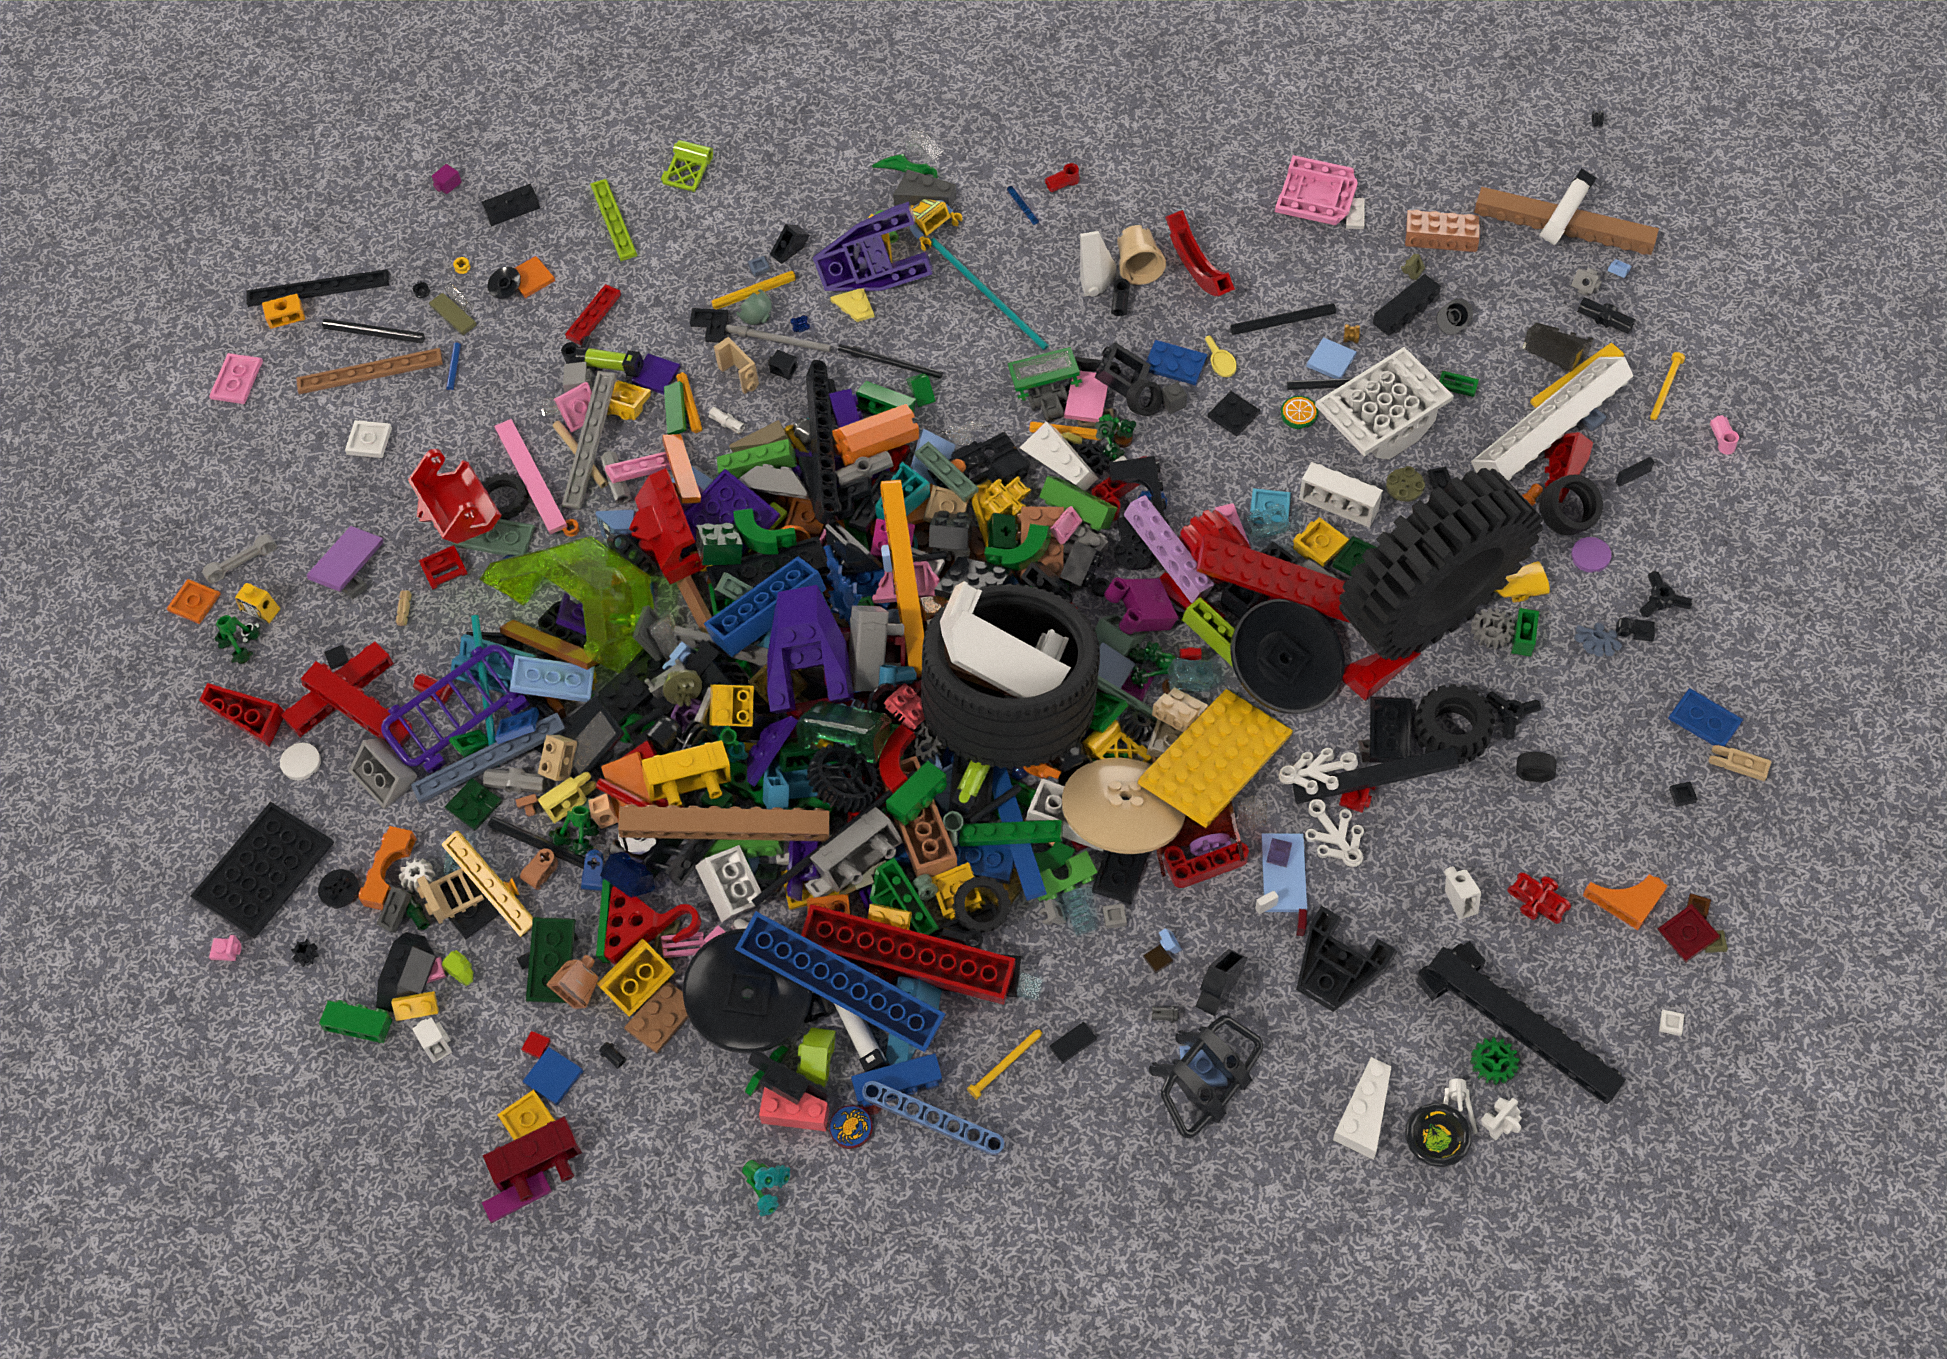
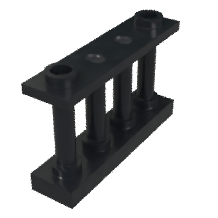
[640,803,716,887]

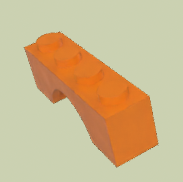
[359,826,416,910]

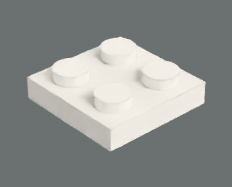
[345,420,392,458]

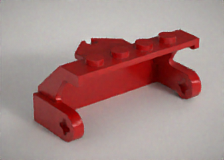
[408,448,502,544]
[629,468,707,584]

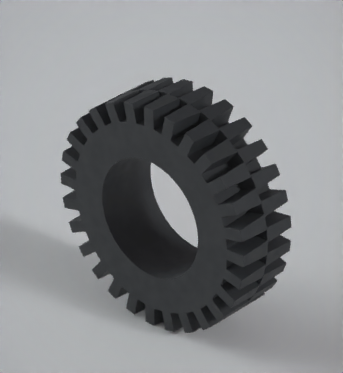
[1339,468,1543,661]

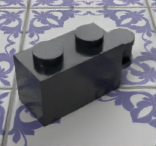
[1021,562,1073,604]

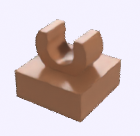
[515,794,539,817]

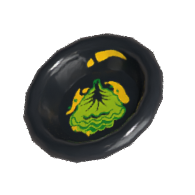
[1405,1103,1472,1167]

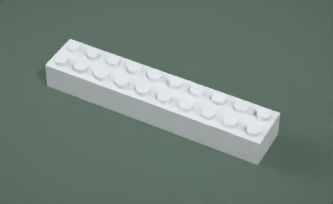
[1471,357,1633,481]

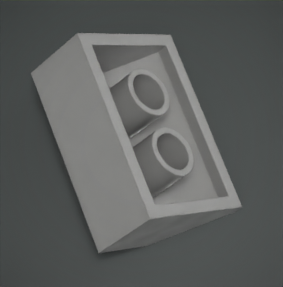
[348,738,417,809]

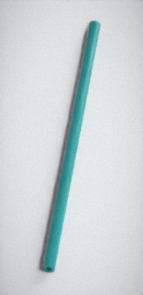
[931,238,1049,350]

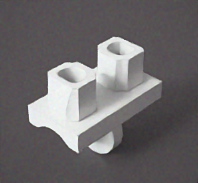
[1481,1097,1522,1140]

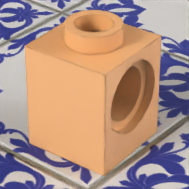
[588,794,618,829]

